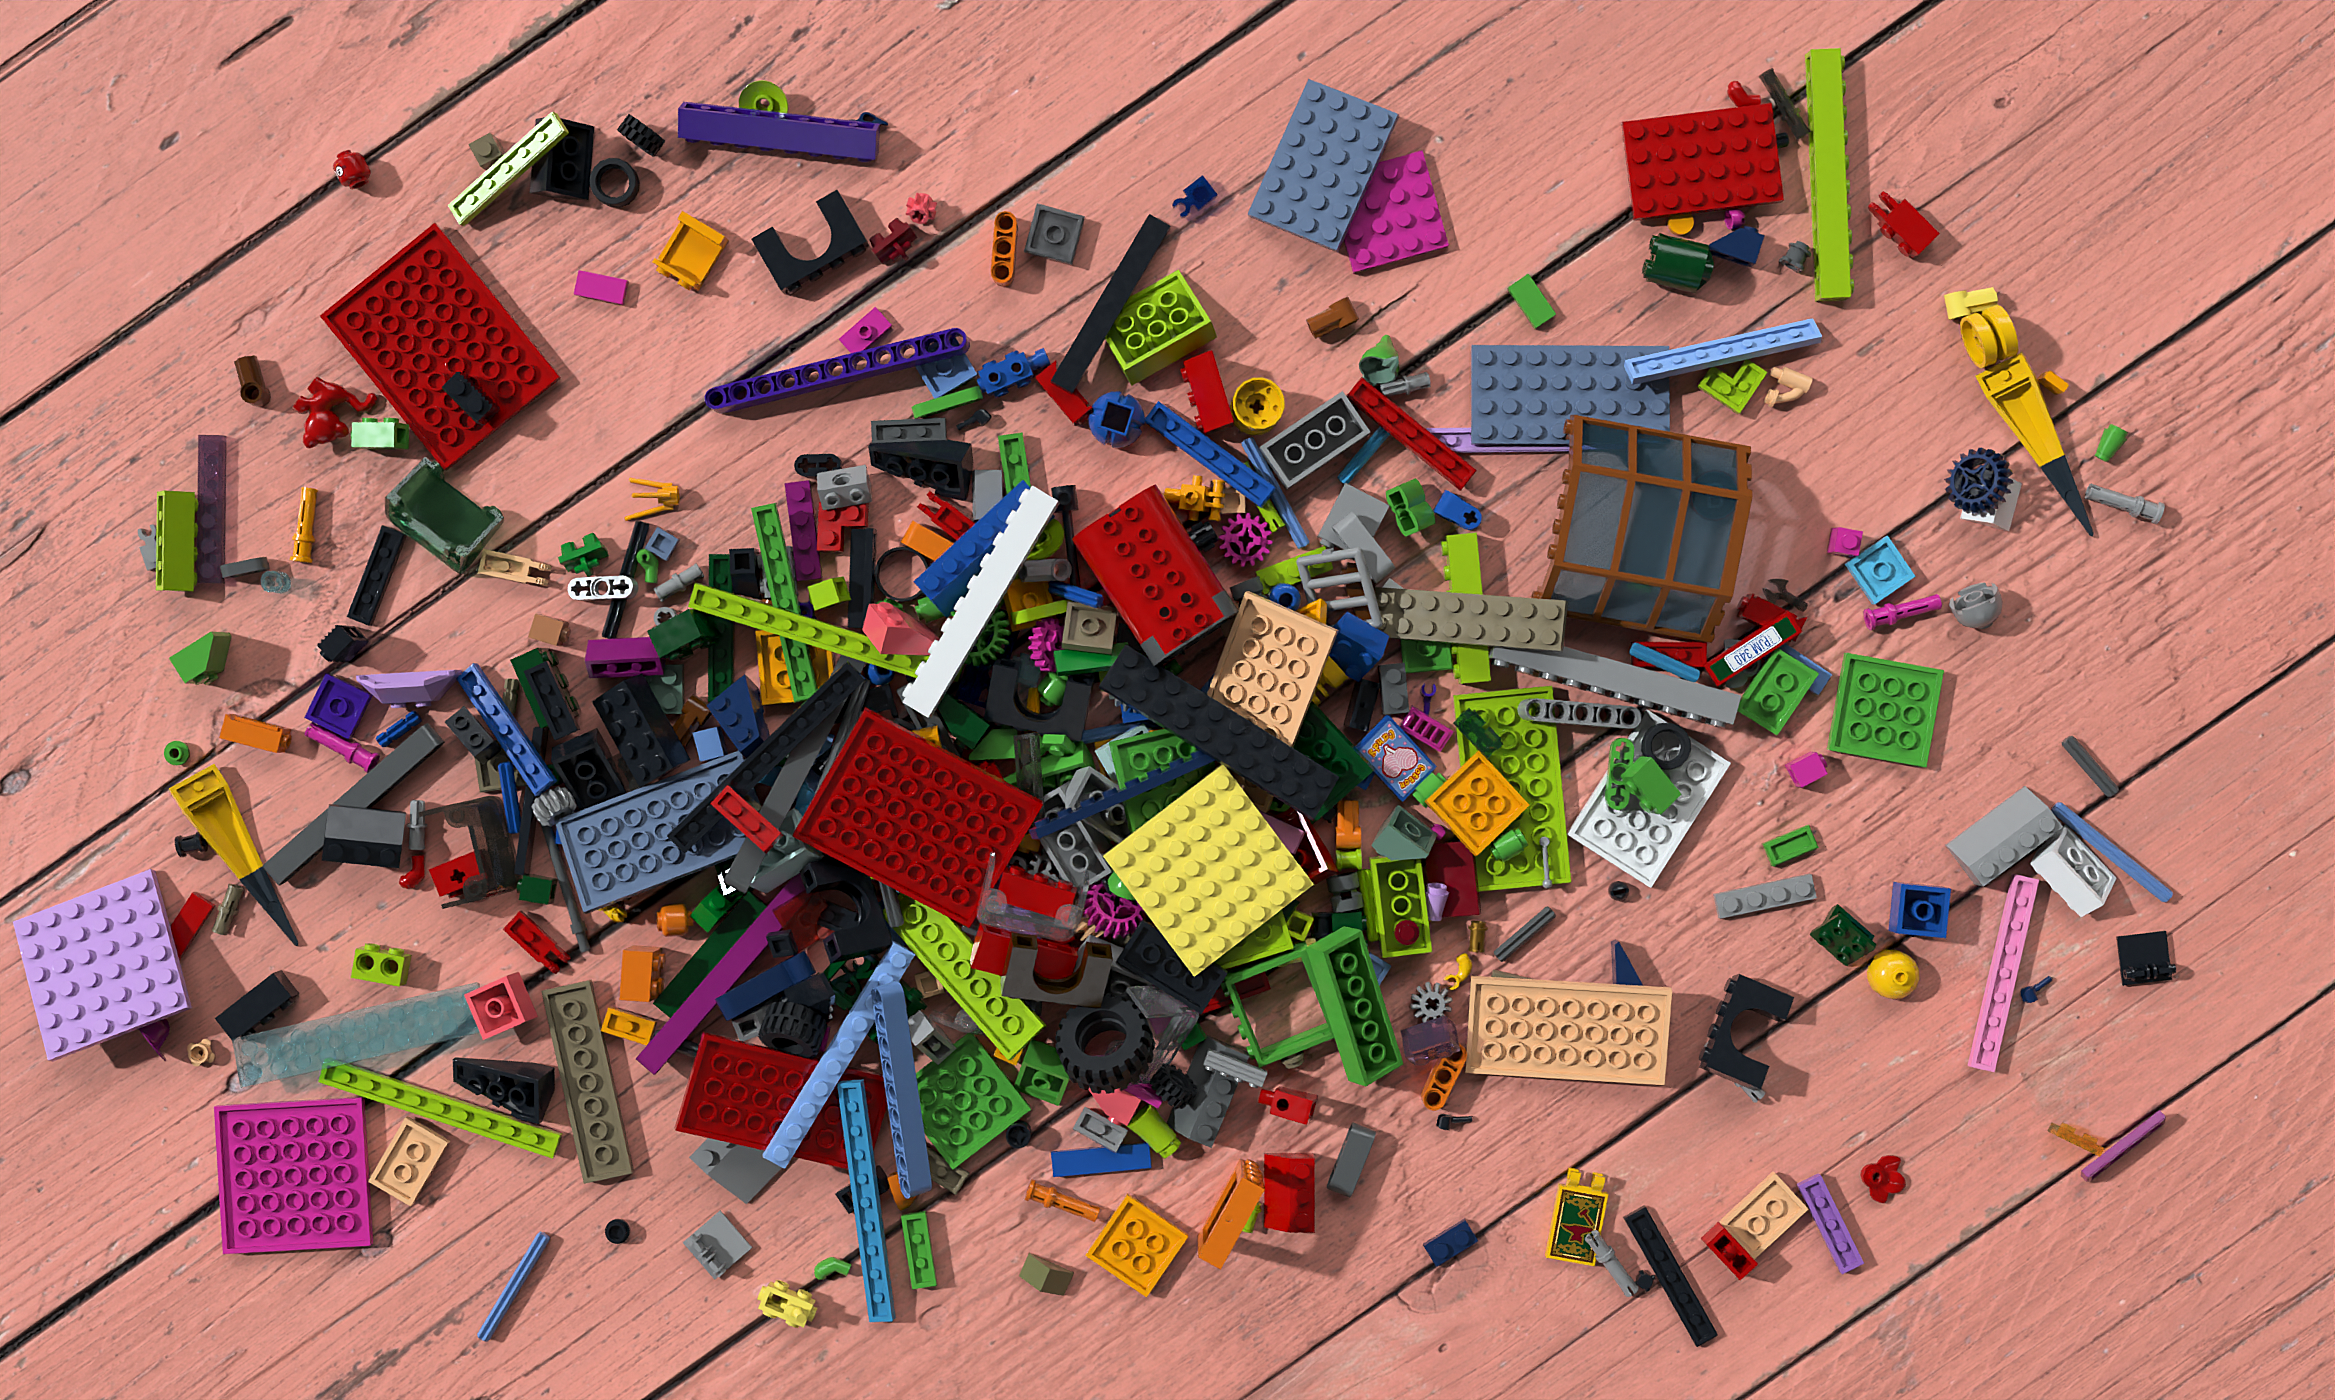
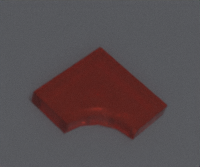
[772,890,828,953]

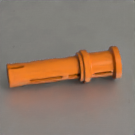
[1024,1179,1100,1222]

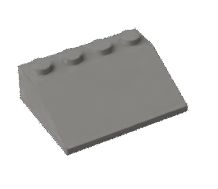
[689,1138,782,1204]

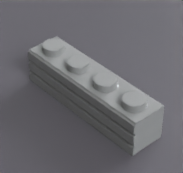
[1203,1049,1267,1088]

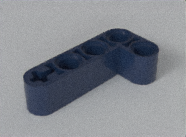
[715,950,816,1021]

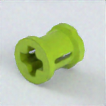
[1335,848,1362,872]

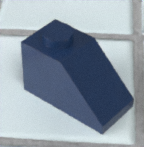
[1709,226,1765,267]

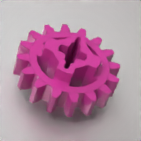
[1219,513,1273,567]
[1028,618,1066,672]

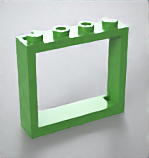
[1221,941,1334,1068]

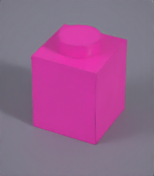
[1827,527,1863,557]
[1785,751,1828,788]

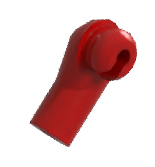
[1727,81,1761,107]
[399,855,425,889]

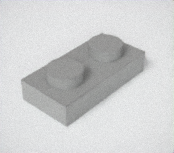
[1073,1107,1128,1153]

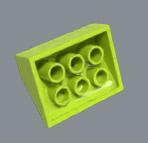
[1105,269,1217,386]

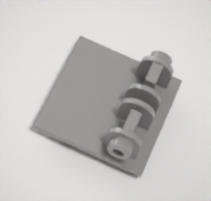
[683,1210,752,1280]

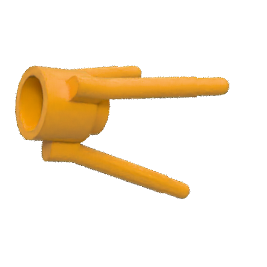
[624,478,680,521]

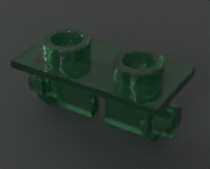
[1453,708,1503,759]

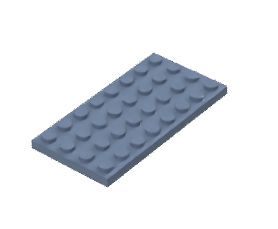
[1471,345,1670,446]
[555,751,760,914]

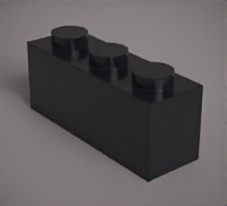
[215,970,300,1041]

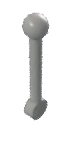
[1539,837,1552,889]

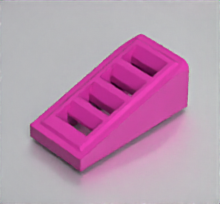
[1399,705,1454,752]

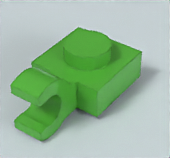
[1028,734,1076,757]

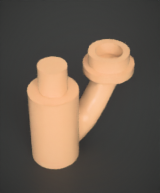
[1764,367,1813,408]

